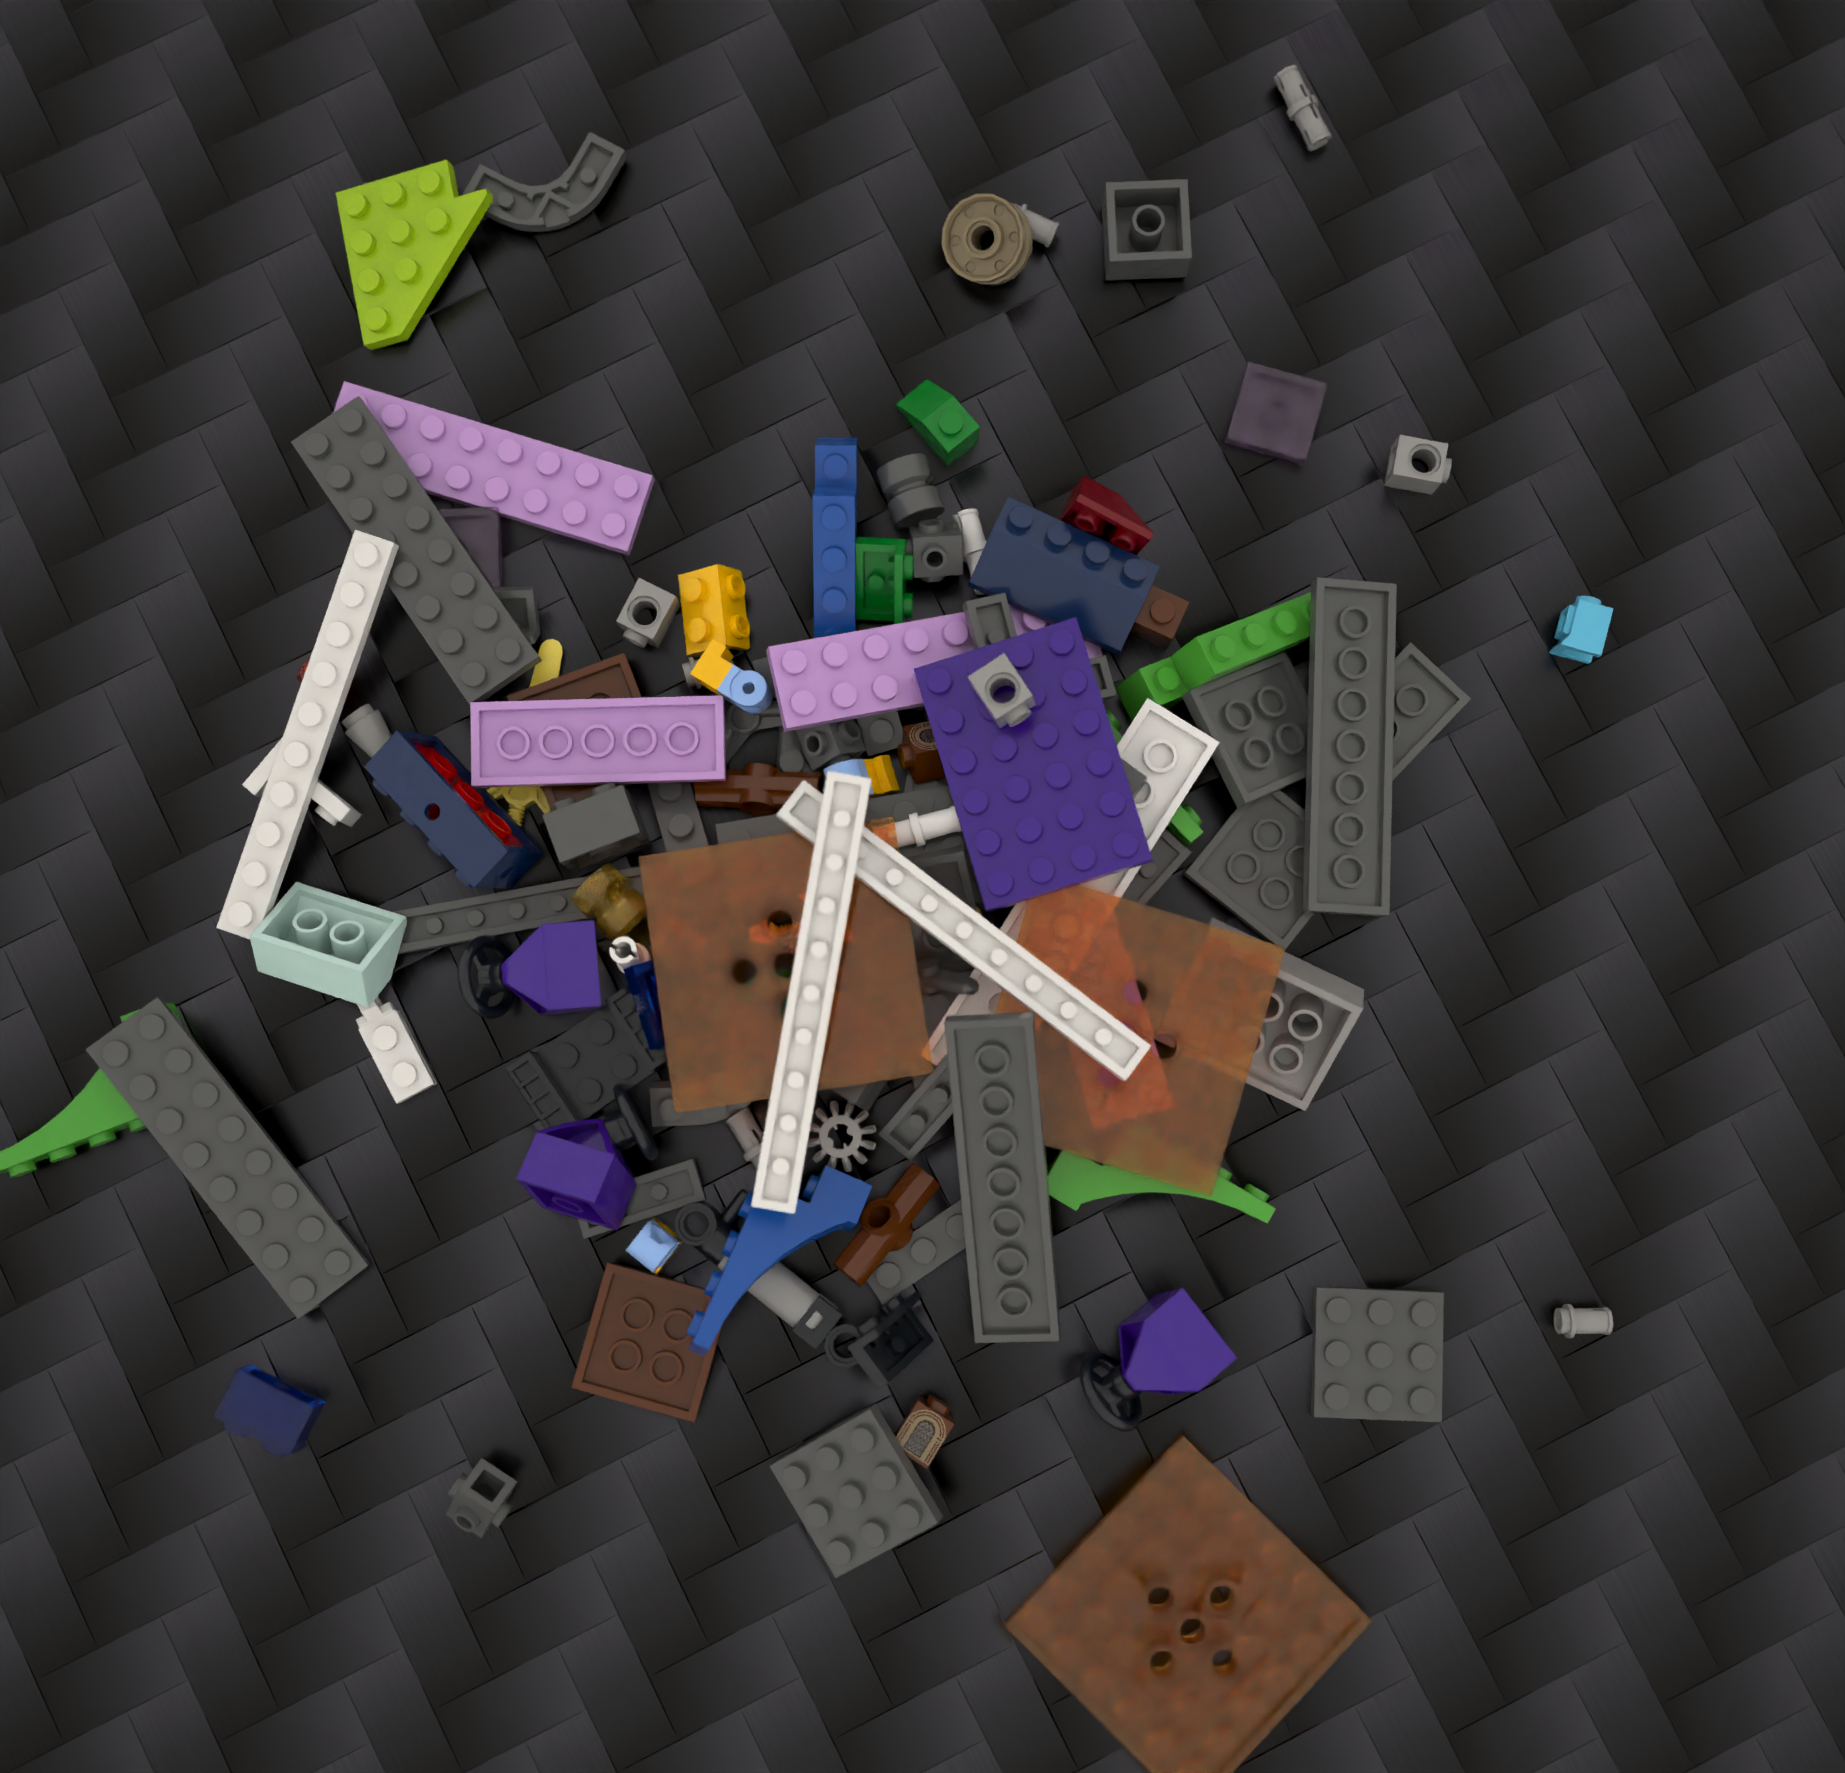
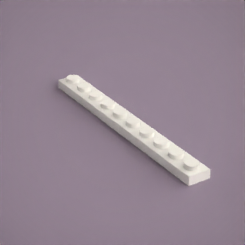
[216,530,399,939]
[751,771,872,1214]
[776,780,1151,1081]

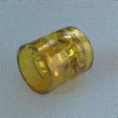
[571,863,652,942]

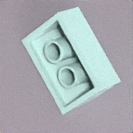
[249,882,407,1008]

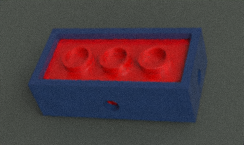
[364,730,544,888]

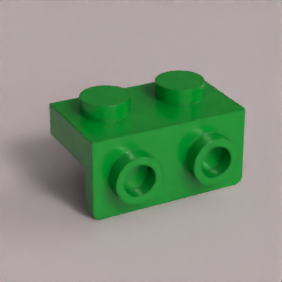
[855,537,914,624]

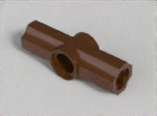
[694,763,824,816]
[833,1163,941,1287]

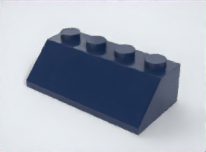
[968,496,1160,655]

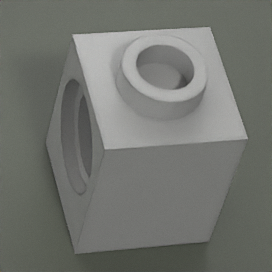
[1384,435,1452,495]
[616,578,680,648]
[968,653,1036,728]

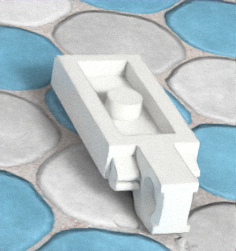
[356,996,437,1104]

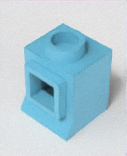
[1549,596,1613,664]

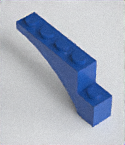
[813,437,858,638]
[686,1165,872,1356]

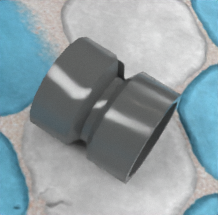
[876,453,945,529]

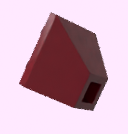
[1059,475,1154,555]

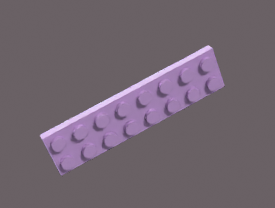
[333,381,655,556]
[766,605,1102,732]

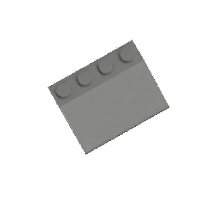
[1154,917,1364,1111]

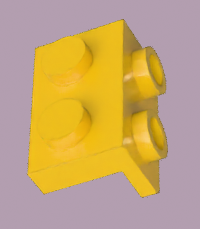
[678,564,750,657]

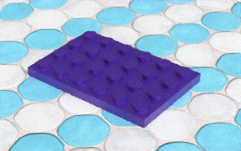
[914,617,1153,913]

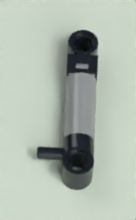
[674,1189,861,1368]

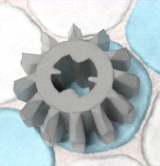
[807,1101,877,1172]

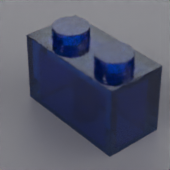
[213,1364,325,1456]

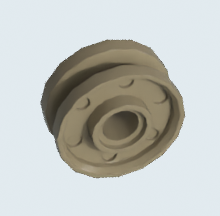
[942,194,1033,285]

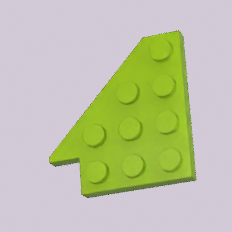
[336,160,493,350]

